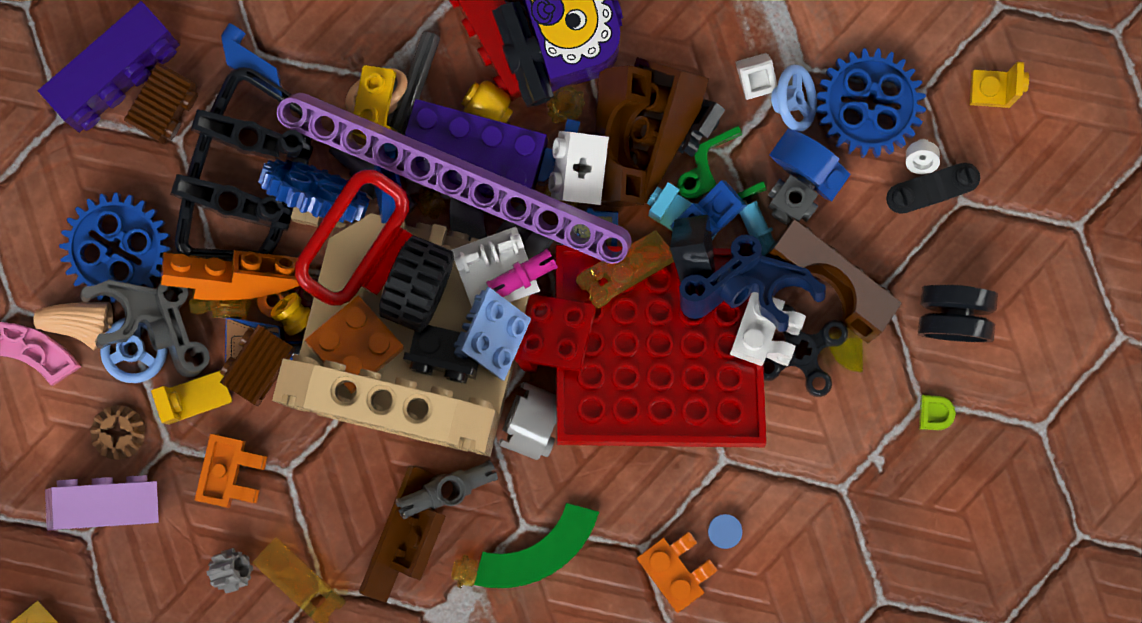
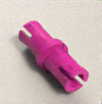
[486,248,558,297]

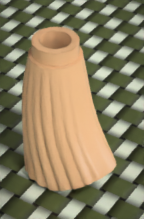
[34,302,114,351]

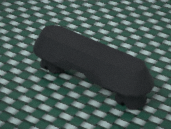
[886,162,980,214]

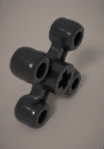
[764,304,848,397]

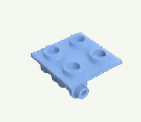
[453,287,531,381]

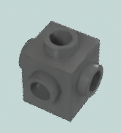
[768,175,818,226]

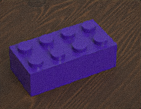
[37,1,180,133]
[405,99,548,205]

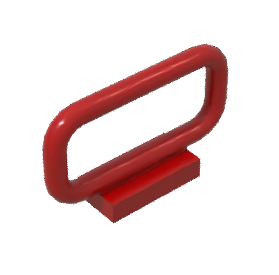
[295,170,413,306]

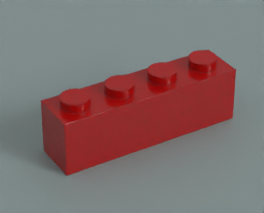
[448,0,522,101]

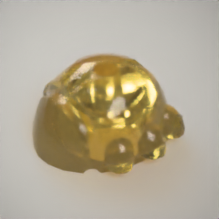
[547,86,585,124]

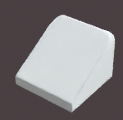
[736,53,777,100]

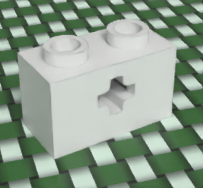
[548,131,609,205]

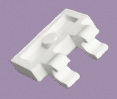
[729,292,806,366]

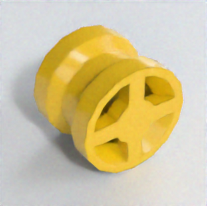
[270,293,311,336]

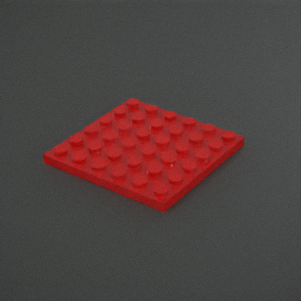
[555,245,767,448]

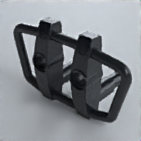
[170,67,314,262]

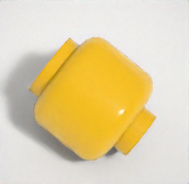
[461,80,513,123]

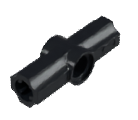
[492,1,554,108]

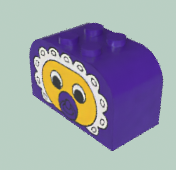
[522,0,623,92]

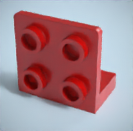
[514,294,596,373]

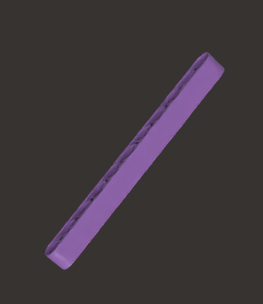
[277,93,632,264]

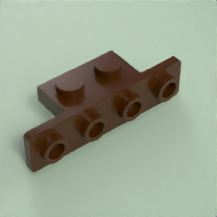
[359,465,446,602]

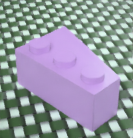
[45,475,159,531]

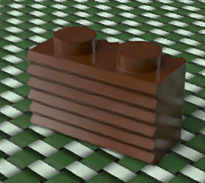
[124,63,198,144]
[220,324,296,406]

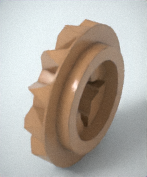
[90,405,145,460]

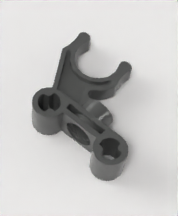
[80,280,210,378]

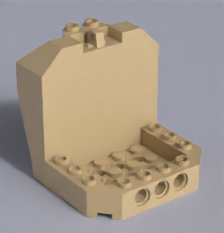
[272,213,529,457]

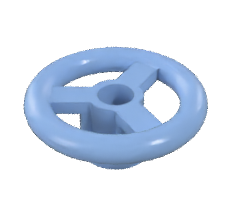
[771,64,817,132]
[100,318,168,383]

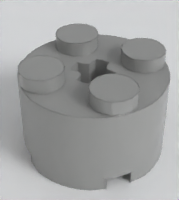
[499,382,556,460]

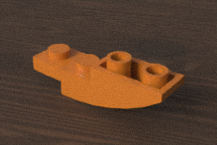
[161,250,300,300]

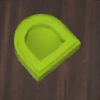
[919,395,956,430]

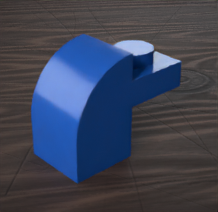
[769,128,851,201]

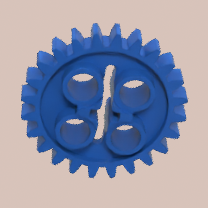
[816,48,926,158]
[258,159,370,223]
[59,193,172,303]

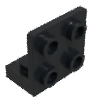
[403,325,479,384]

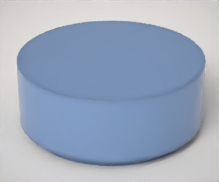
[708,514,743,549]

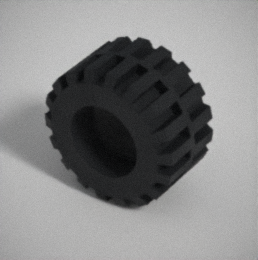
[379,235,454,333]

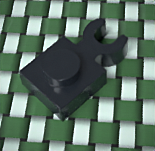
[678,99,725,157]

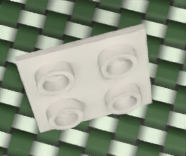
[451,226,540,307]

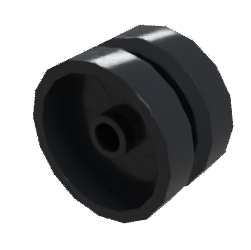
[918,285,998,343]

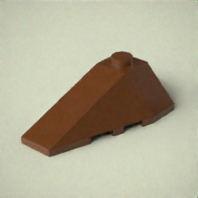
[629,57,709,203]

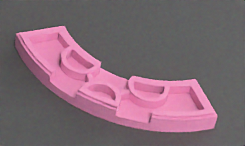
[0,322,81,386]

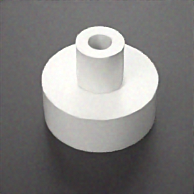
[906,139,940,175]

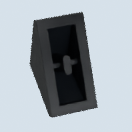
[670,214,715,282]

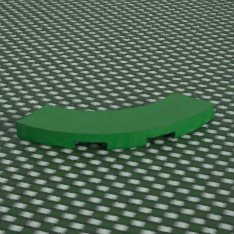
[474,503,599,588]

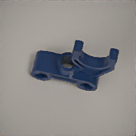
[679,235,826,332]

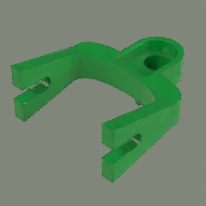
[677,126,767,200]

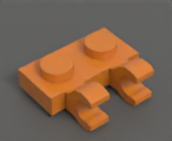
[194,434,268,508]
[636,531,718,613]

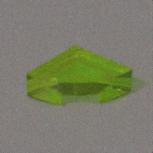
[829,338,863,373]

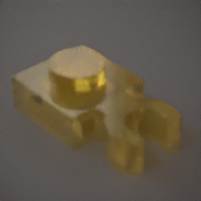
[189,289,252,320]

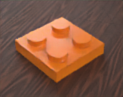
[305,295,404,394]

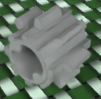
[207,548,253,593]

